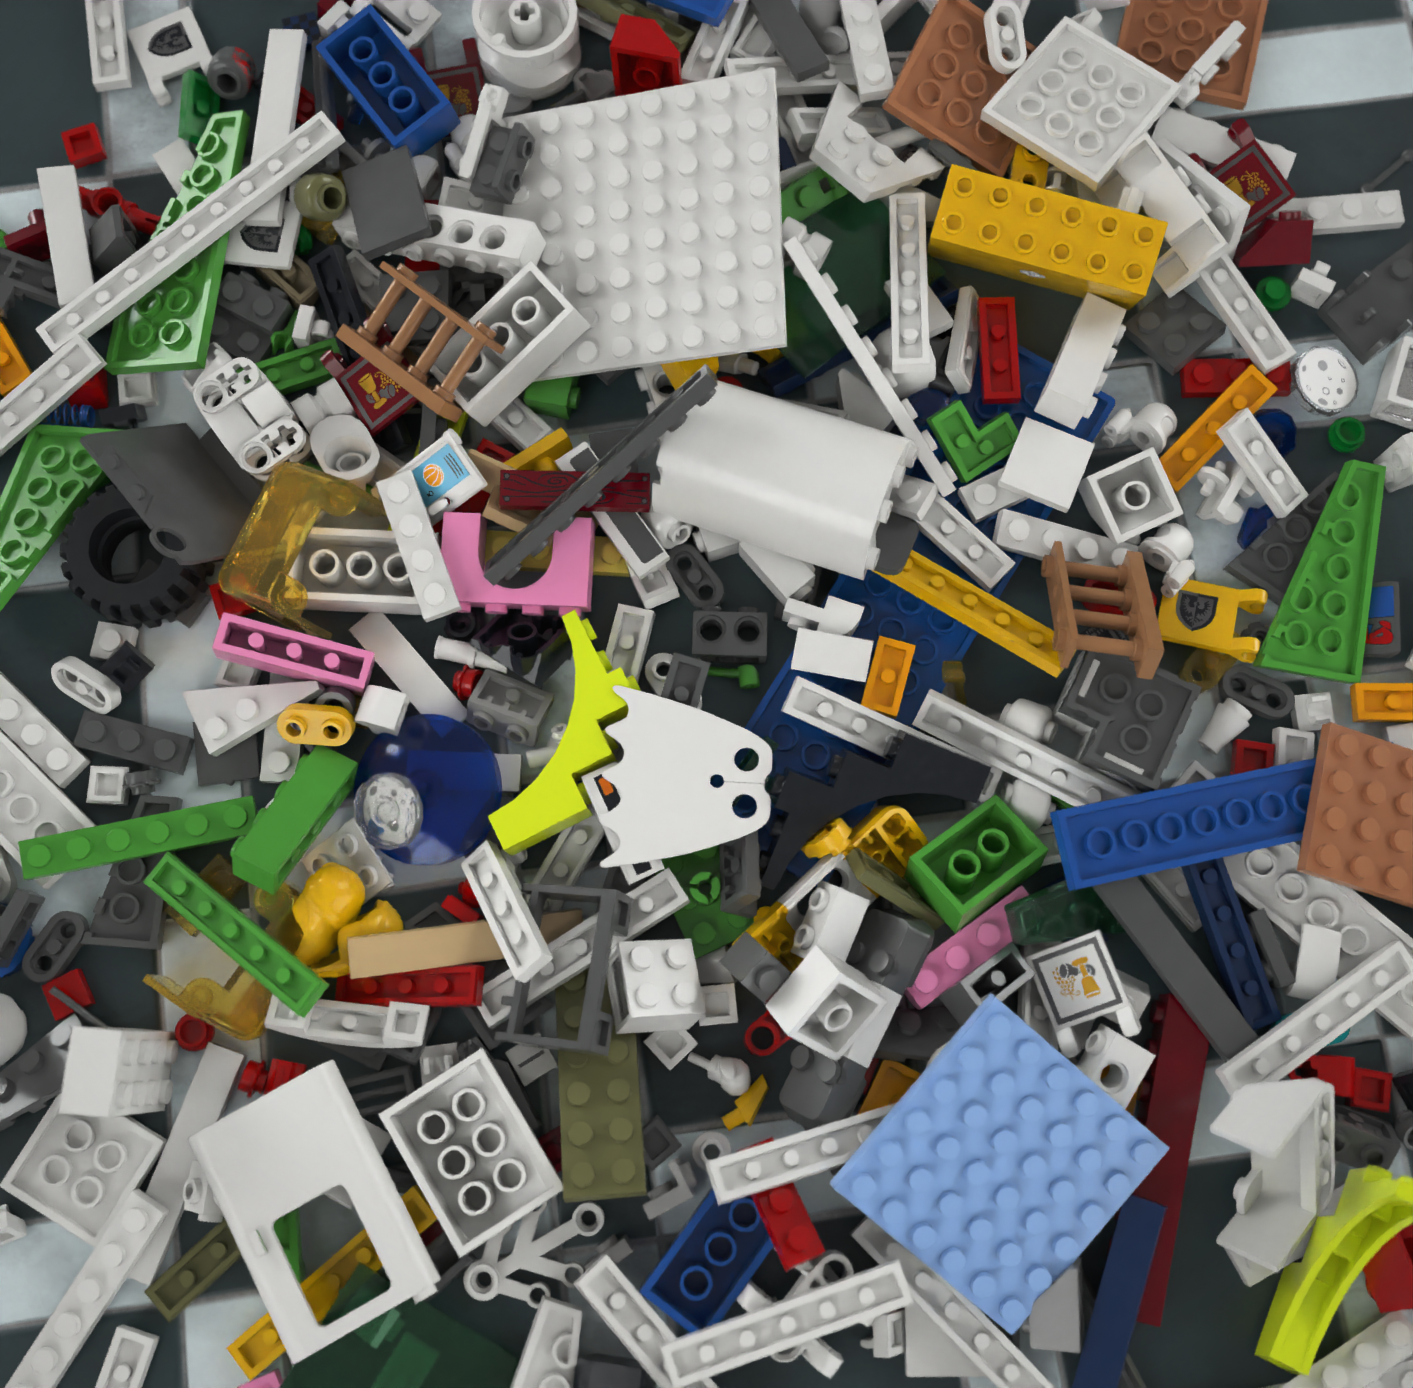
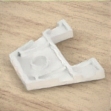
[809,81,945,203]

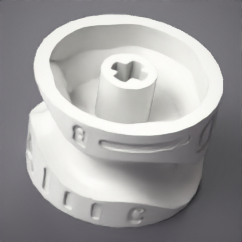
[472,0,581,100]

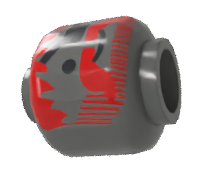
[207,46,257,100]

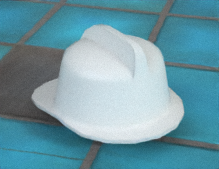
[309,414,380,492]

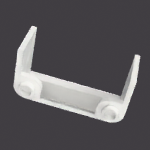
[1210,1078,1335,1273]

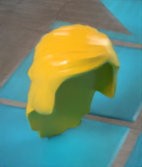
[292,862,365,966]
[310,899,404,978]

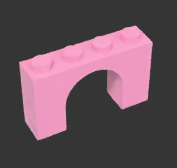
[441,512,596,617]

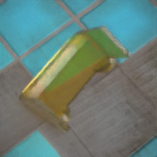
[218,462,387,640]
[142,879,311,1041]

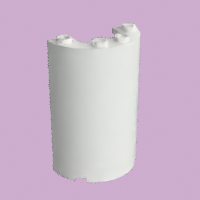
[652,380,919,581]

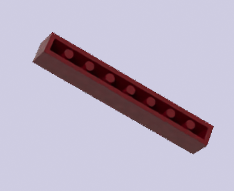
[1107,993,1209,1327]

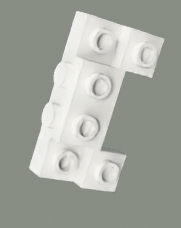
[1092,132,1230,298]

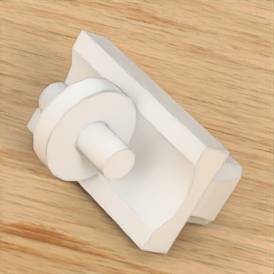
[1196,461,1257,526]

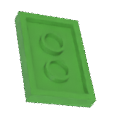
[655,845,754,960]

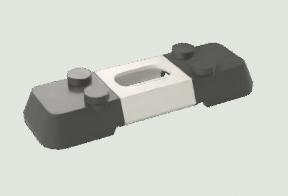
[779,909,934,1130]

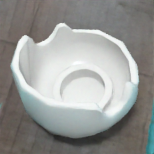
[182,342,233,398]

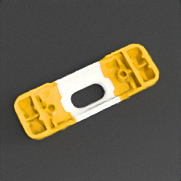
[731,805,928,973]

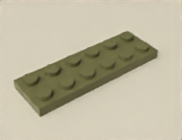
[555,966,647,1203]

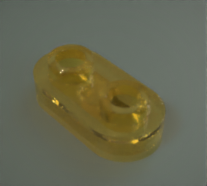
[1179,631,1240,694]

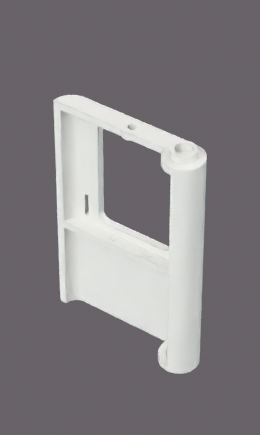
[188,1060,441,1364]

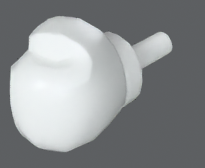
[688,1052,751,1096]

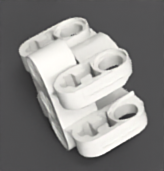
[193,357,313,483]
[736,1246,875,1379]

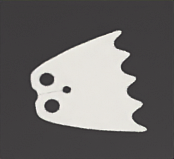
[599,685,772,868]

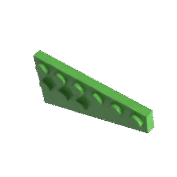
[0,424,119,612]
[1253,460,1386,685]

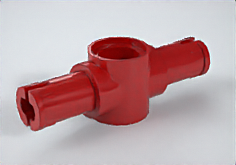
[79,185,161,236]

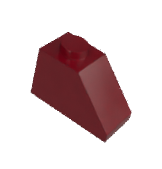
[1232,210,1314,267]

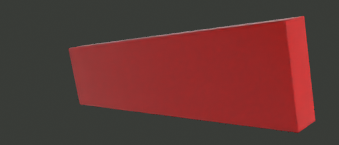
[335,965,485,1007]

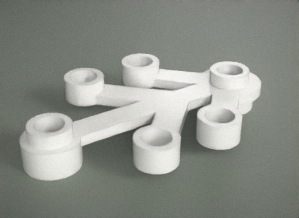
[464,1201,605,1309]

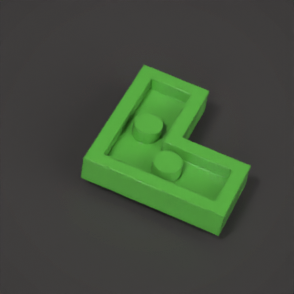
[926,400,1019,483]

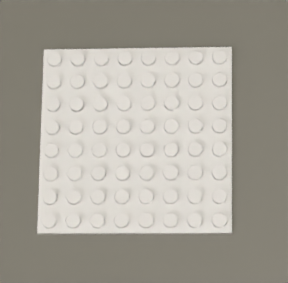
[502,67,787,382]

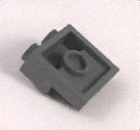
[209,271,294,363]

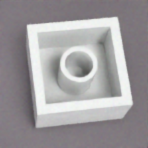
[765,945,888,1062]

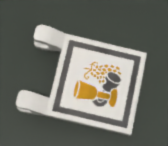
[1025,929,1141,1058]

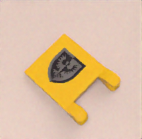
[1157,579,1268,663]

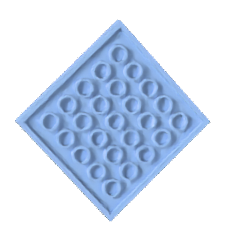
[830,993,1170,1335]

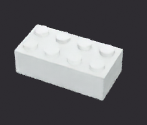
[430,260,591,427]
[283,526,442,615]
[58,1026,179,1118]

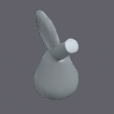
[799,0,849,55]

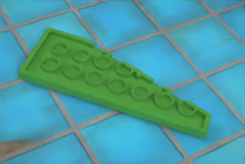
[104,110,251,375]

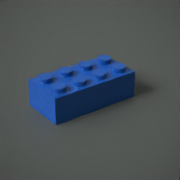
[315,4,461,157]
[639,1187,774,1333]

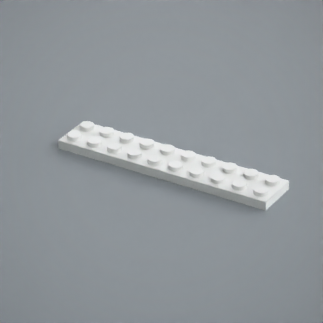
[1171,760,1413,1042]

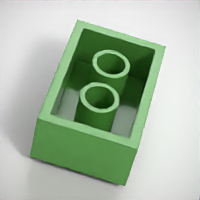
[904,794,1049,933]

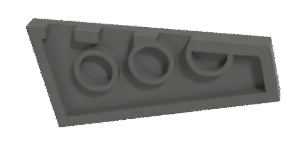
[1223,471,1339,606]
[80,795,183,950]

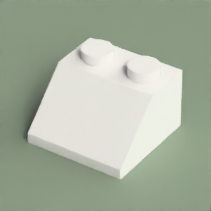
[1078,446,1184,545]

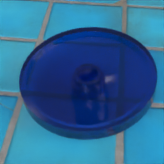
[354,714,502,866]

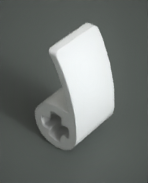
[1283,923,1342,1001]

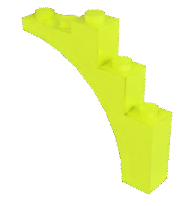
[488,610,641,856]
[1254,1165,1413,1376]

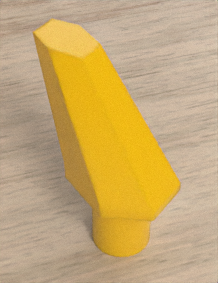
[721,1074,769,1131]

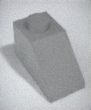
[1022,1257,1084,1353]

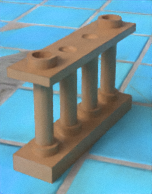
[335,261,505,423]
[1041,541,1165,679]

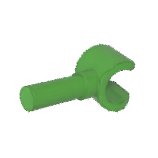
[271,310,298,355]
[708,665,760,689]

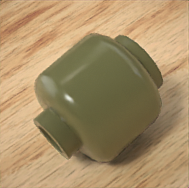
[294,173,348,222]

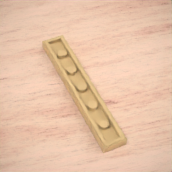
[347,908,583,979]

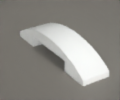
[349,612,467,739]
[264,994,430,1048]

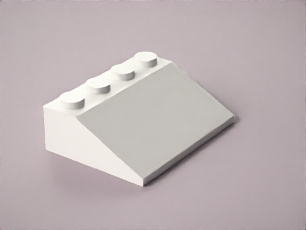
[378,1048,563,1257]

